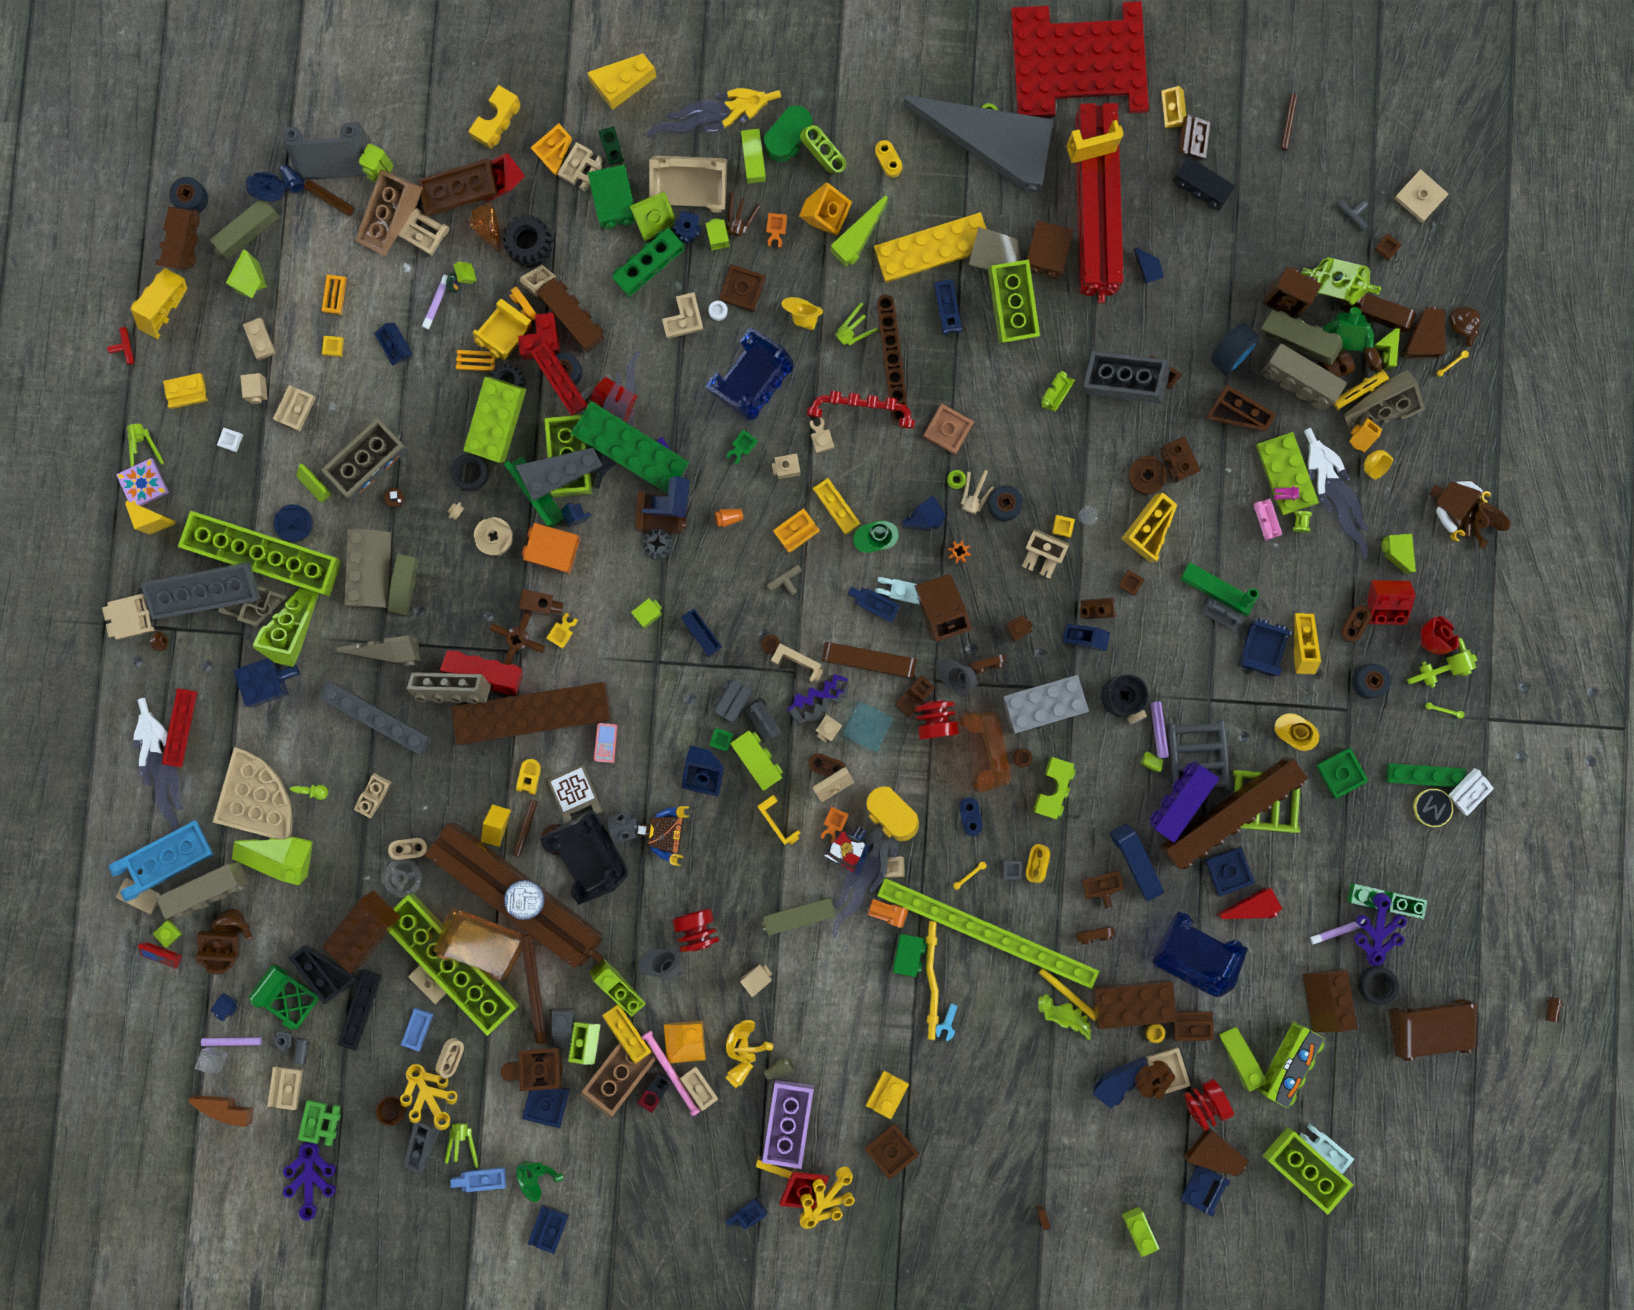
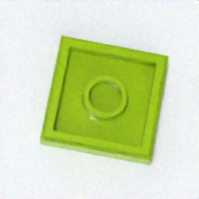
[630,191,676,241]

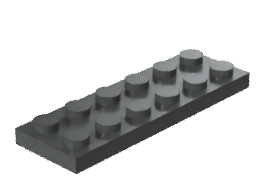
[140,562,261,620]

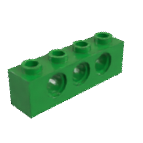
[611,227,685,298]

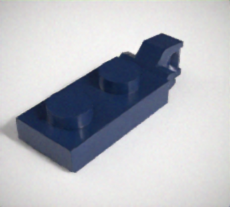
[848,586,900,623]

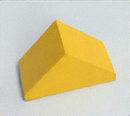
[481,804,511,847]

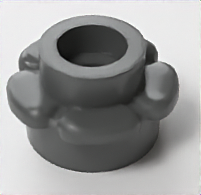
[273,1031,292,1051]

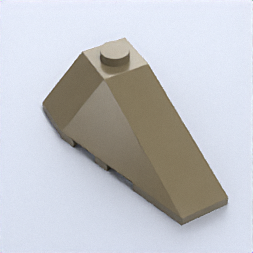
[1344,370,1425,430]
[337,635,420,666]

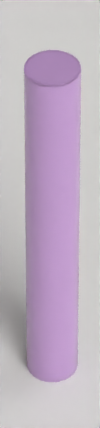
[201,1037,262,1046]

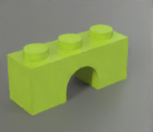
[1033,757,1076,819]

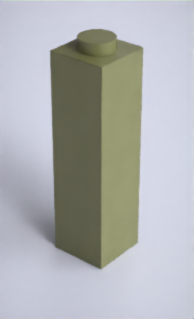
[210,200,280,259]
[761,897,836,936]

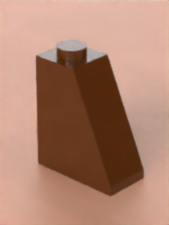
[1401,306,1446,359]
[1183,1128,1249,1176]

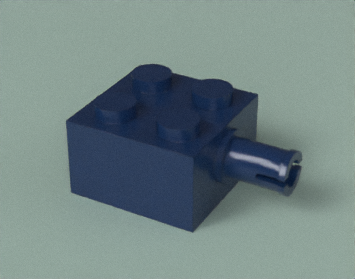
[233,658,300,708]

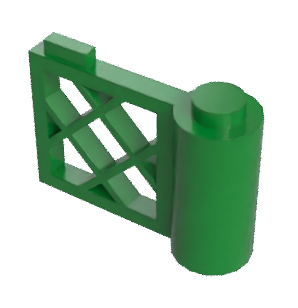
[249,964,319,1030]

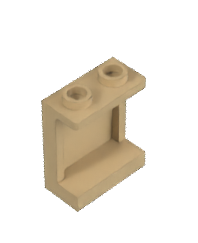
[771,644,823,684]

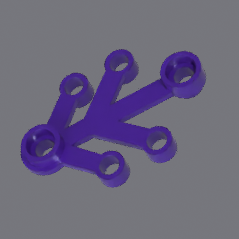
[1354,893,1407,966]
[283,1142,336,1221]

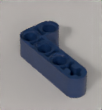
[1109,823,1164,902]

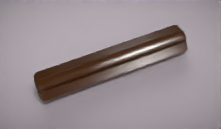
[304,179,355,216]

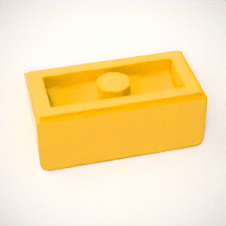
[1161,86,1186,128]

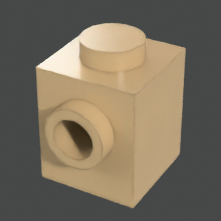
[240,373,268,404]
[772,454,801,479]
[815,715,842,743]

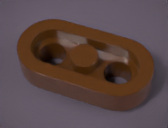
[1341,606,1371,642]
[968,654,1007,674]
[809,753,845,777]
[1076,926,1115,945]

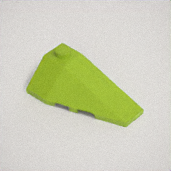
[253,588,319,667]
[232,837,313,885]

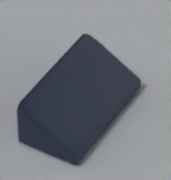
[374,323,412,366]

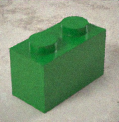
[892,933,926,977]

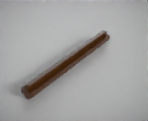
[521,934,547,1044]

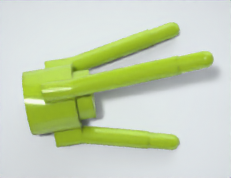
[835,302,878,346]
[127,423,164,467]
[444,1123,479,1168]

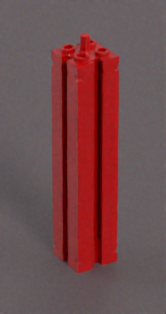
[1074,103,1124,304]

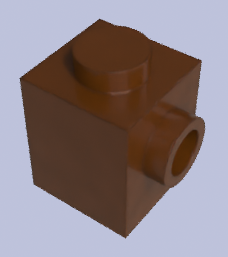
[1004,615,1033,643]

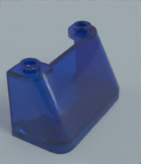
[1152,912,1248,997]

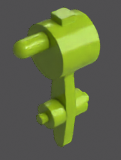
[1407,638,1478,688]

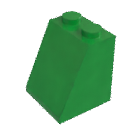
[588,165,635,229]

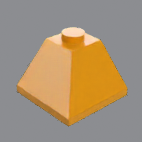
[799,183,852,236]
[664,1020,706,1063]

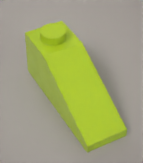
[1218,1026,1268,1092]

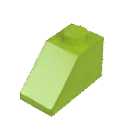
[1381,534,1416,574]

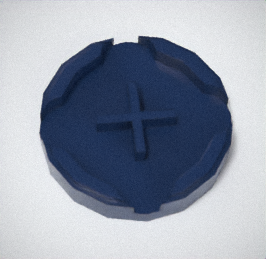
[246,172,286,201]
[273,504,313,543]

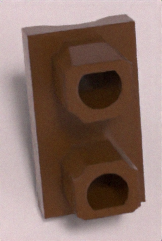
[1080,597,1117,619]

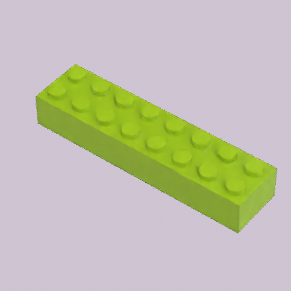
[178,511,342,597]
[389,893,520,1036]

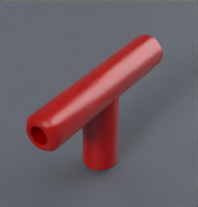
[107,327,134,365]

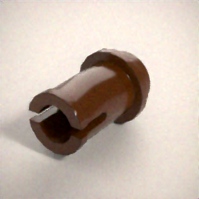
[1545,997,1564,1023]

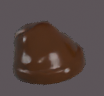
[1449,307,1481,347]
[211,908,253,940]

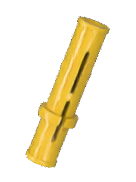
[1333,370,1389,410]

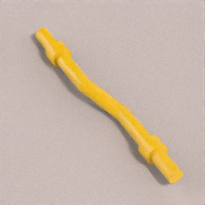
[925,921,939,1040]

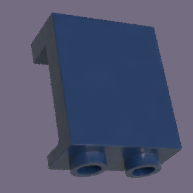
[1238,619,1292,677]

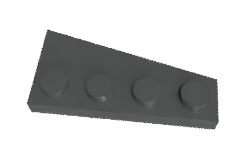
[516,448,602,501]

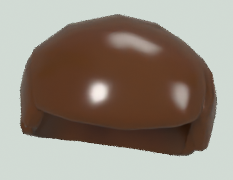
[375,1096,406,1126]

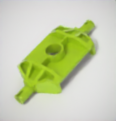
[1301,257,1381,305]

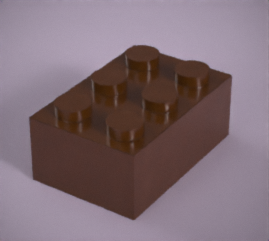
[1262,267,1322,319]

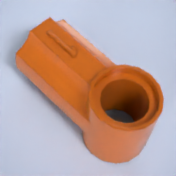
[867,899,909,928]

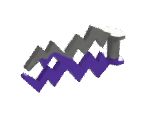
[787,674,849,726]

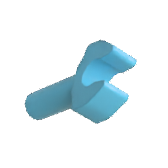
[936,1003,958,1041]

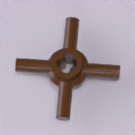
[489,611,546,665]

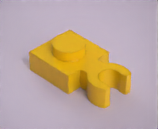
[546,613,578,649]

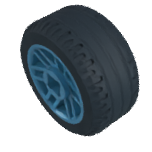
[1211,324,1260,374]

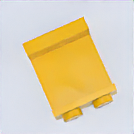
[757,795,801,845]

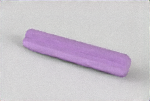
[1150,701,1169,758]

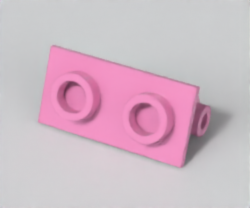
[1254,499,1283,541]

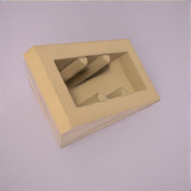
[520,265,556,299]

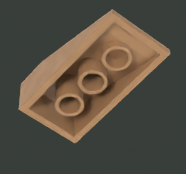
[355,170,423,256]
[579,1040,657,1119]

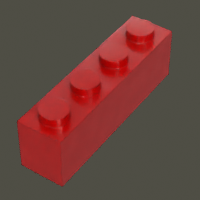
[440,650,523,696]

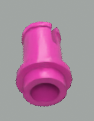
[1274,486,1299,501]

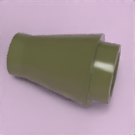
[764,1057,795,1081]

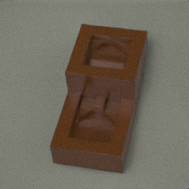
[894,675,936,718]

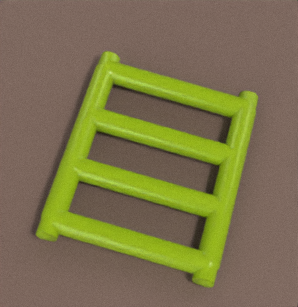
[1233,770,1300,833]

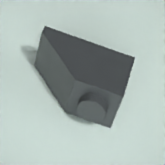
[552,1008,575,1048]

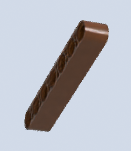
[877,294,908,426]

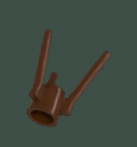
[726,192,760,237]

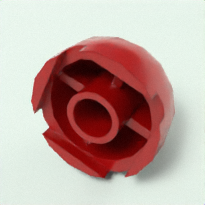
[1420,616,1460,655]

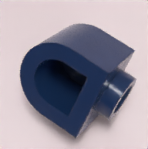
[210,993,239,1021]

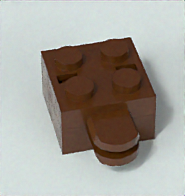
[501,1048,563,1091]

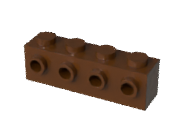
[536,277,604,353]

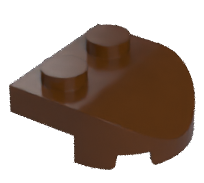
[195,931,240,974]

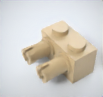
[1022,529,1069,578]

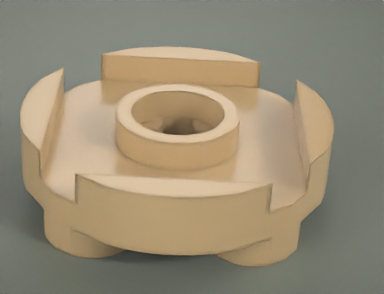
[474,517,513,556]

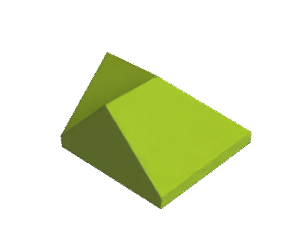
[226,249,267,298]

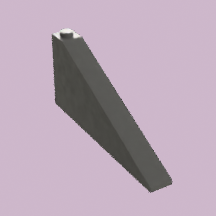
[903,95,1053,192]

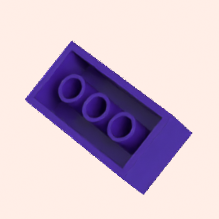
[1149,760,1220,843]

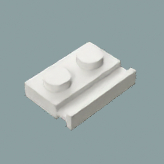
[1448,768,1494,816]

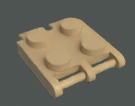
[102,594,155,640]

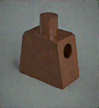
[519,589,564,616]

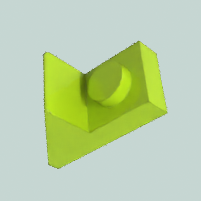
[1374,328,1400,370]

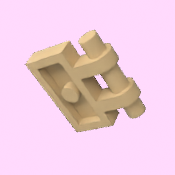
[558,142,605,192]

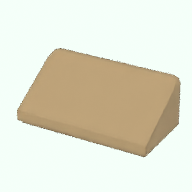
[116,877,161,915]

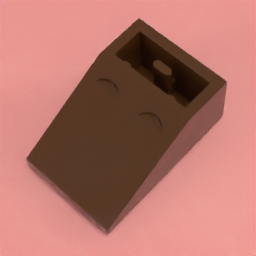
[914,574,972,642]

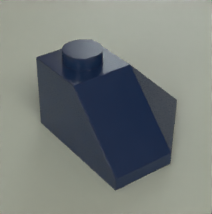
[901,495,946,531]

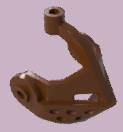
[1472,502,1511,548]

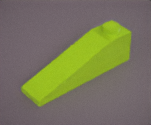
[830,195,888,267]

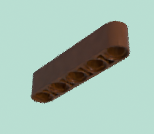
[821,642,917,678]

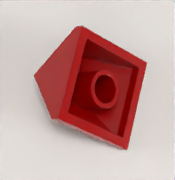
[486,153,525,201]
[779,1172,829,1209]

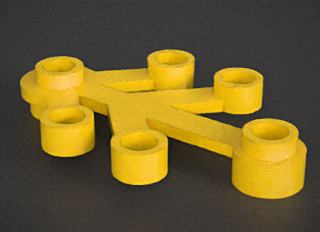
[400,1064,457,1130]
[799,1167,855,1229]

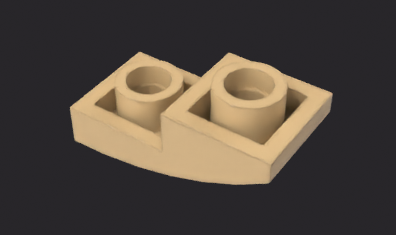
[354,773,392,819]

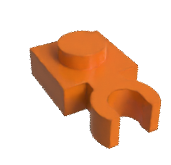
[766,213,787,248]
[821,806,849,843]

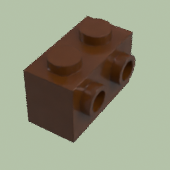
[1160,436,1201,483]

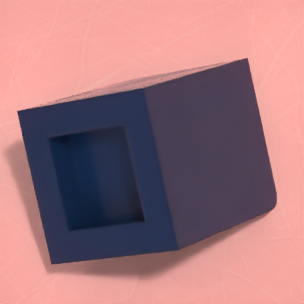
[561,503,591,528]

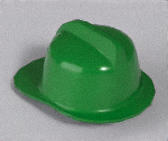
[853,520,899,553]

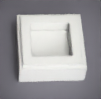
[217,428,243,452]

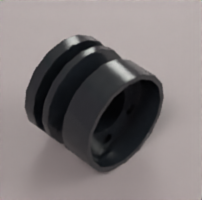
[1101,674,1149,717]

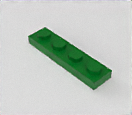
[1386,763,1466,787]

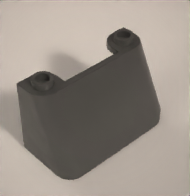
[282,122,370,180]

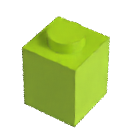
[706,218,730,251]
[631,598,663,629]

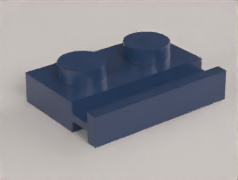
[528,1205,569,1254]

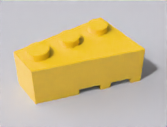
[587,53,657,110]
[130,268,188,340]
[1121,493,1177,562]

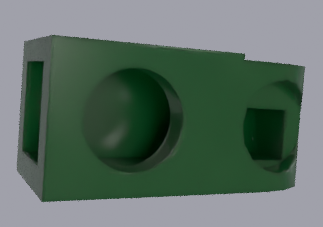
[598,126,624,166]

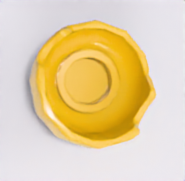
[1364,450,1393,480]

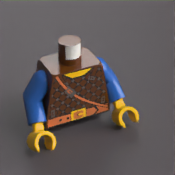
[638,806,689,866]

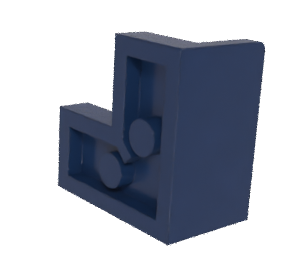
[642,476,690,518]

